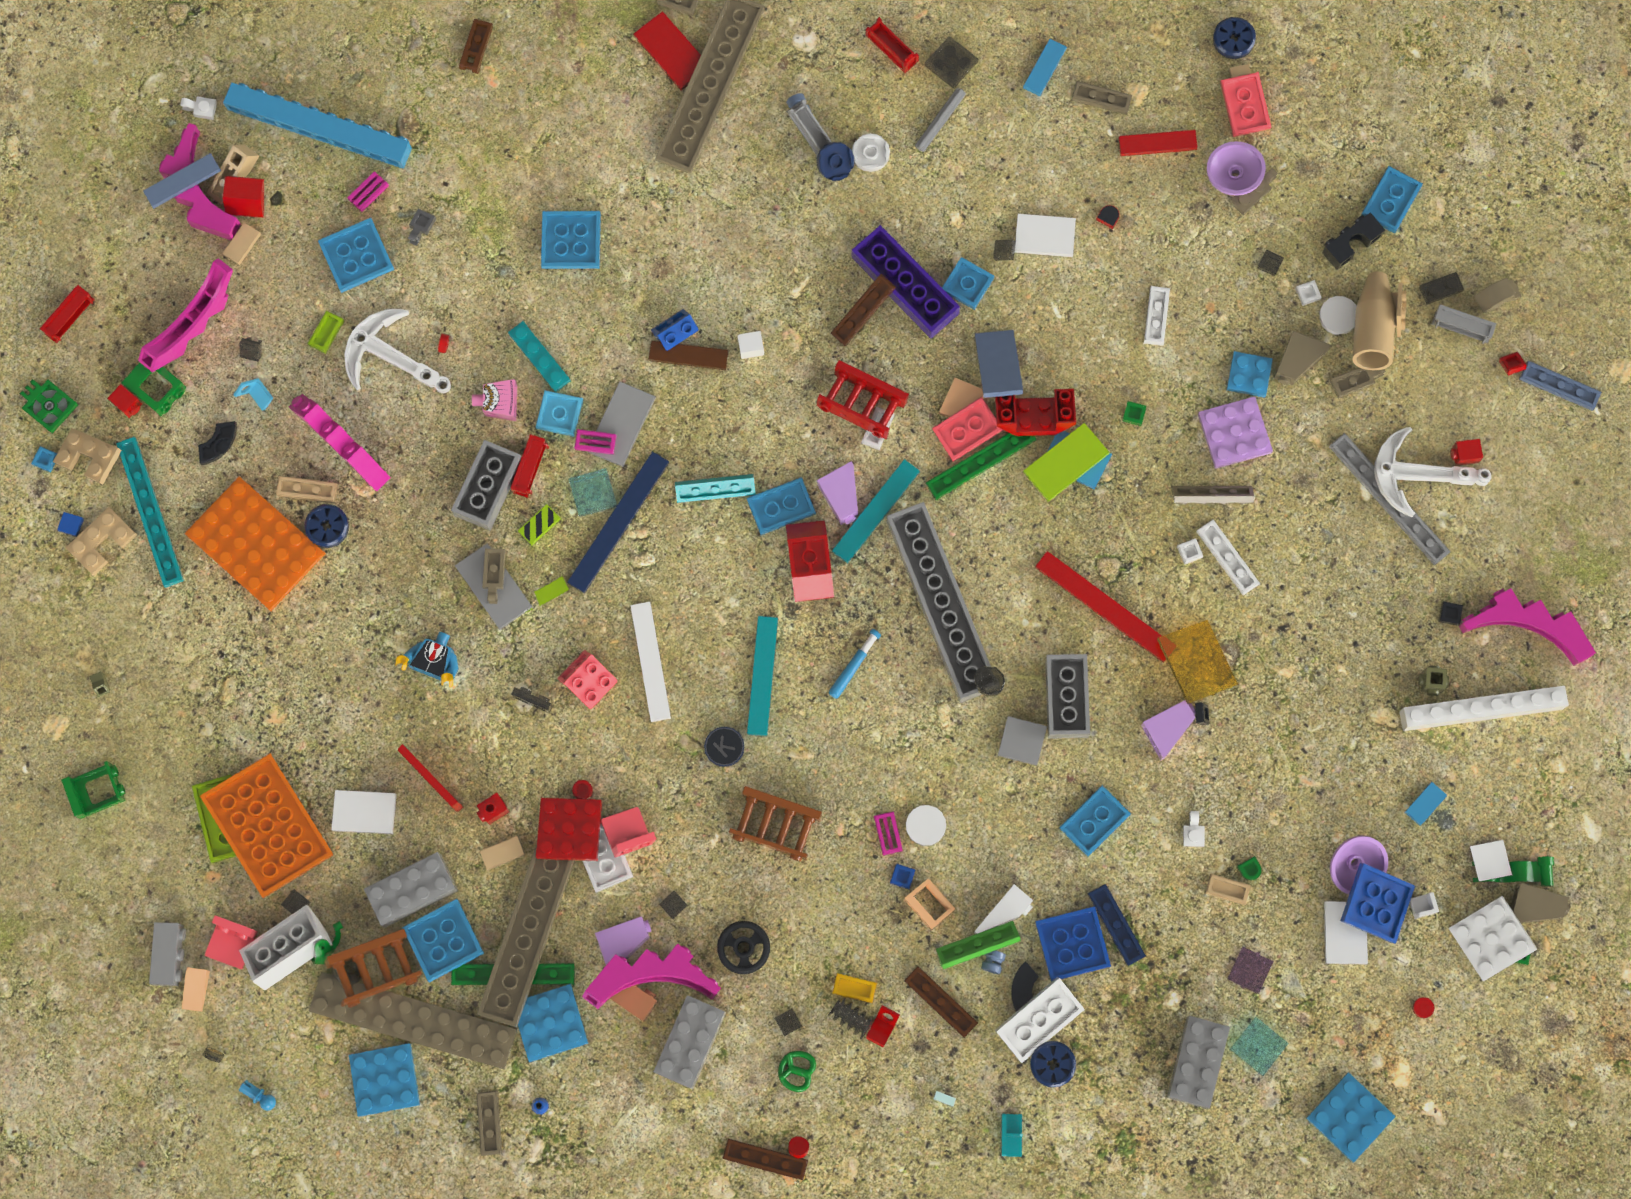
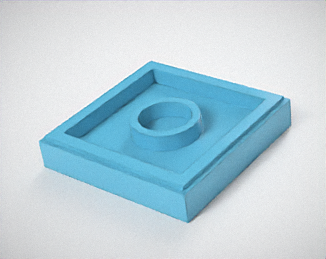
[536,390,583,437]

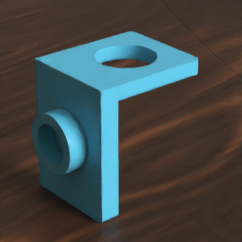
[233,378,273,411]

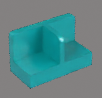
[1001,1113,1023,1157]

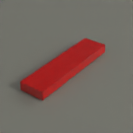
[1118,130,1198,156]

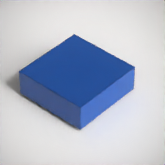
[57,512,84,537]
[890,864,916,890]

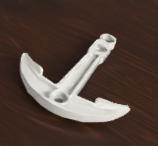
[344,309,451,393]
[1374,427,1491,517]

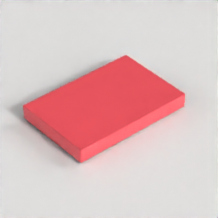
[1220,72,1272,137]
[932,397,1003,462]

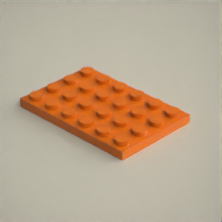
[184,476,326,611]
[200,753,333,898]

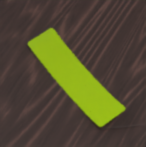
[525,576,569,613]

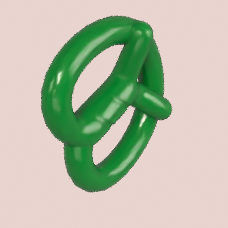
[778,1051,816,1092]

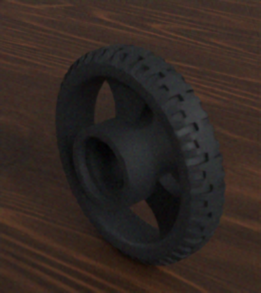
[717,921,770,974]

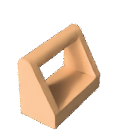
[904,878,956,931]

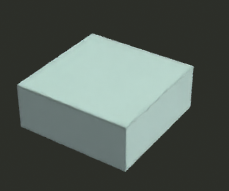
[934,1091,956,1107]

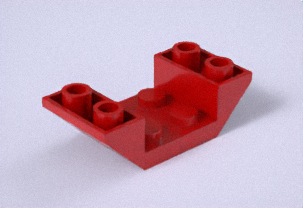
[995,389,1076,436]
[786,520,834,602]

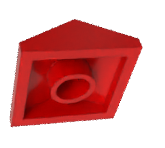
[223,176,264,218]

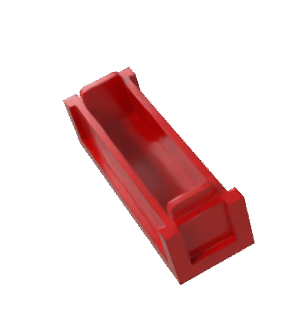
[865,17,919,73]
[39,285,95,343]
[510,434,549,498]

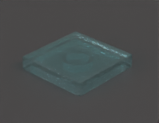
[569,468,617,517]
[1230,1017,1289,1076]

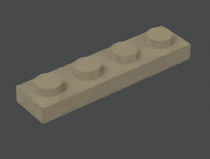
[1172,486,1254,504]

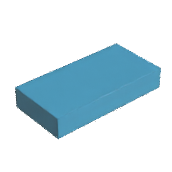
[1404,782,1448,826]

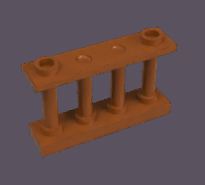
[729,786,822,862]
[324,929,422,1008]

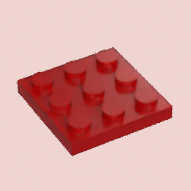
[536,798,602,861]

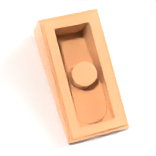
[182,967,210,1012]

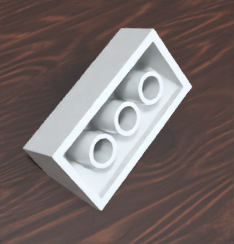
[239,905,333,990]

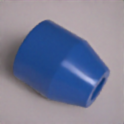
[531,1097,549,1115]

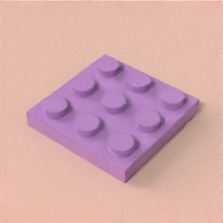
[1198,397,1273,469]

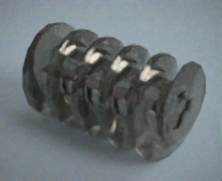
[828,996,873,1040]

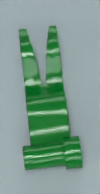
[1472,856,1554,887]

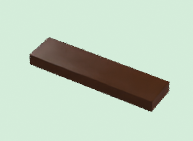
[831,274,896,346]
[649,340,729,370]
[904,966,978,1038]
[723,1139,808,1180]

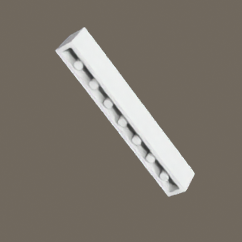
[1399,686,1569,731]

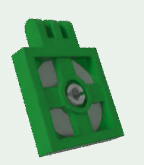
[19,379,78,434]

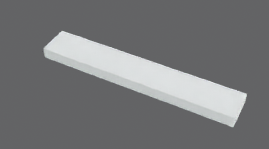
[630,602,671,722]

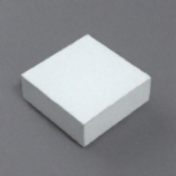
[1295,280,1322,306]
[1177,538,1203,565]

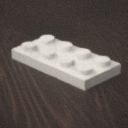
[995,977,1085,1063]

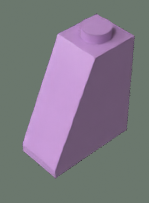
[817,461,858,525]
[1141,700,1196,761]
[595,916,652,965]

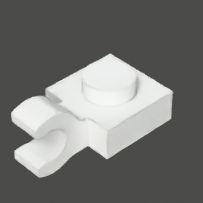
[180,97,217,120]
[1183,811,1205,847]

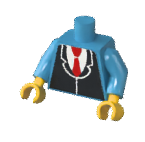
[395,632,459,687]

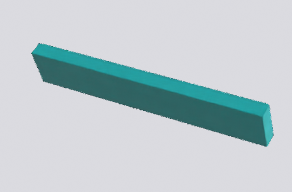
[832,459,920,564]
[747,616,778,737]

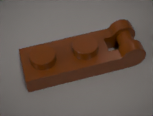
[459,19,493,74]

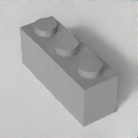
[149,922,186,986]

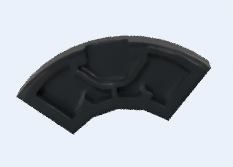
[198,421,237,465]
[1011,961,1039,1012]

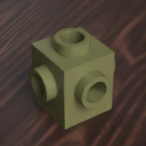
[1418,666,1449,696]

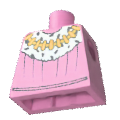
[472,380,517,421]

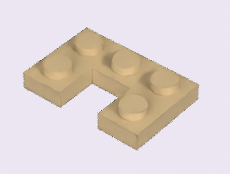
[53,428,122,485]
[65,507,137,576]

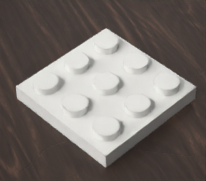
[1449,896,1537,981]

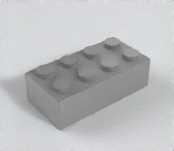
[451,440,522,531]
[1045,654,1090,739]
[364,852,458,928]
[653,995,726,1090]
[1167,1016,1230,1109]

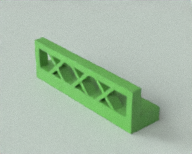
[936,921,1021,969]

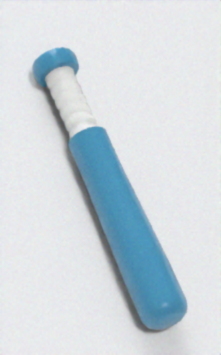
[829,629,881,699]

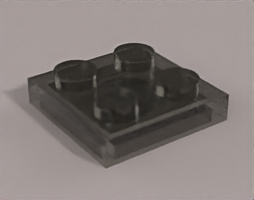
[925,36,979,89]

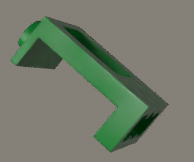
[121,362,186,417]
[61,761,126,819]

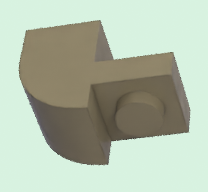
[1474,278,1521,313]

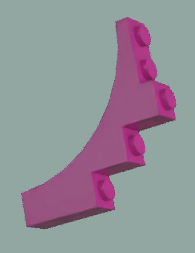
[159,123,241,240]
[138,258,233,372]
[289,394,391,491]
[1459,588,1596,666]
[582,944,721,1009]

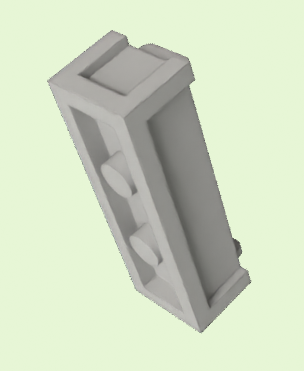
[786,99,832,156]
[1431,304,1497,344]

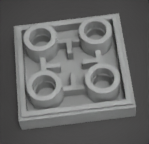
[998,716,1047,766]

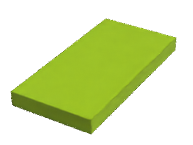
[1023,423,1110,502]
[192,774,236,863]

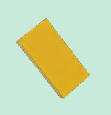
[832,973,877,1003]

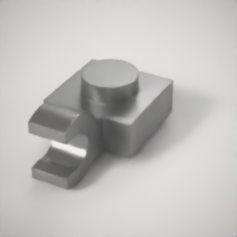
[408,209,436,246]

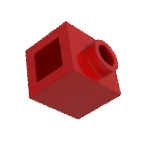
[107,384,142,418]
[1450,439,1483,466]
[476,793,510,825]

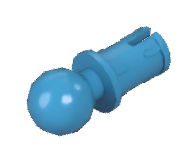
[239,1080,276,1111]

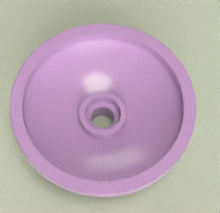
[1207,141,1266,196]
[1330,835,1388,894]

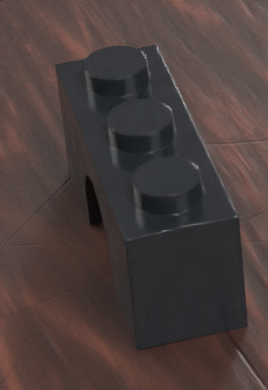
[1322,212,1385,270]

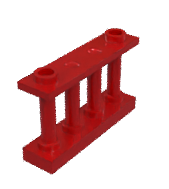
[816,360,909,440]

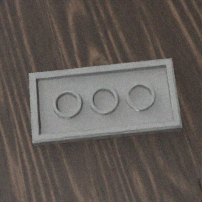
[587,382,656,467]
[455,543,533,630]

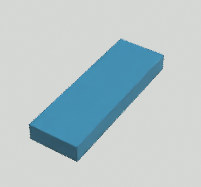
[1023,39,1067,96]

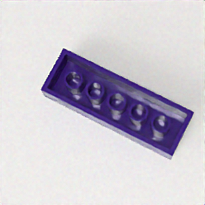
[852,225,960,339]

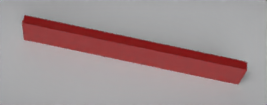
[1035,551,1176,663]

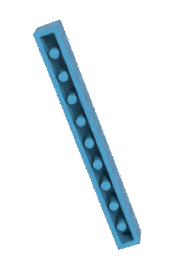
[223,83,412,169]

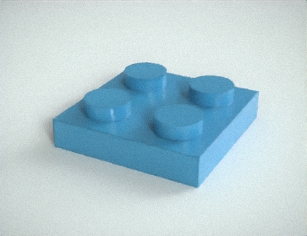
[942,257,995,310]
[1226,351,1273,398]

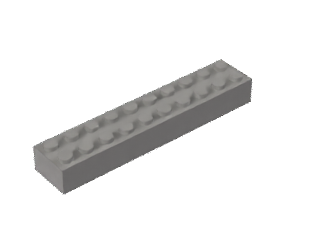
[887,502,998,703]

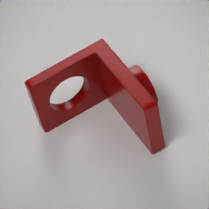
[865,1005,900,1047]

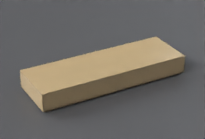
[276,476,338,503]

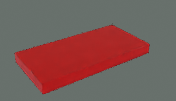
[633,11,701,91]
[397,744,464,812]

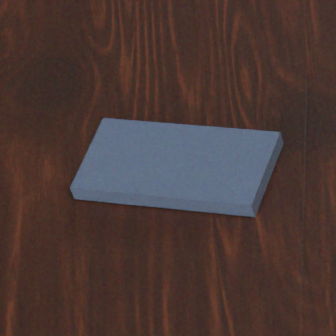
[975,330,1023,398]

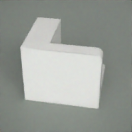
[738,331,764,359]
[1410,892,1439,919]

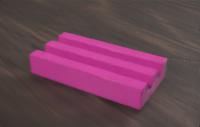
[347,171,389,212]
[574,429,617,455]
[874,811,903,856]

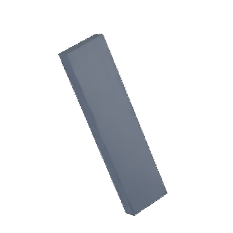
[143,153,221,209]
[1519,361,1602,411]

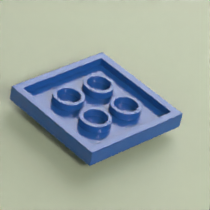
[1340,863,1415,944]
[1035,906,1111,982]

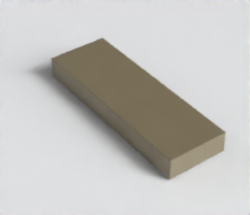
[1071,81,1132,115]
[477,1091,502,1156]

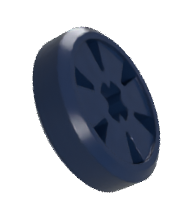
[1213,17,1256,59]
[304,504,349,548]
[1030,1041,1076,1088]

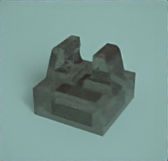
[239,337,262,362]

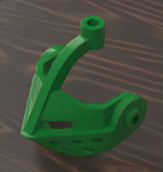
[310,921,343,964]

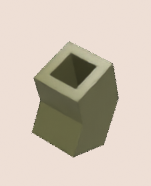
[89,671,110,697]

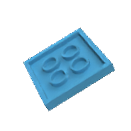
[541,211,601,269]
[318,218,395,293]
[402,899,484,983]
[518,984,589,1063]
[349,1043,420,1117]
[1306,1072,1396,1163]

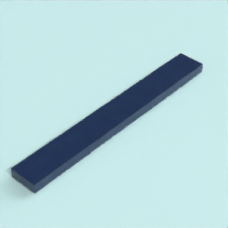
[567,451,669,594]

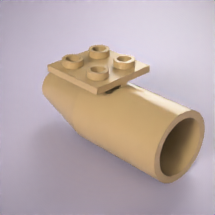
[1353,271,1407,370]

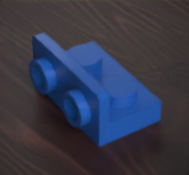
[651,309,699,351]

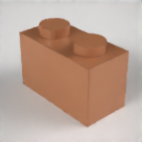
[610,984,658,1022]

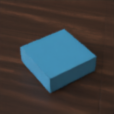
[31,446,57,473]

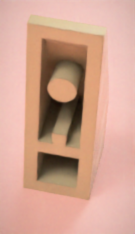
[207,145,259,204]

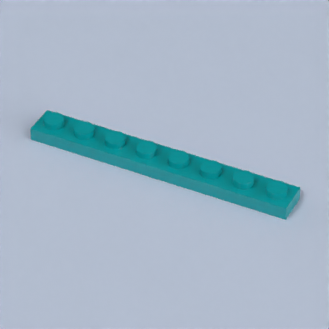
[116,437,184,588]

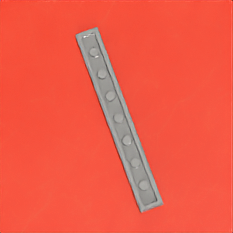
[1329,433,1450,566]

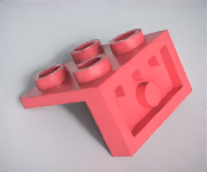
[557,650,617,709]
[601,807,656,858]
[205,915,258,969]

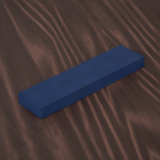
[1087,884,1146,966]

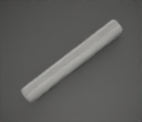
[915,88,966,152]

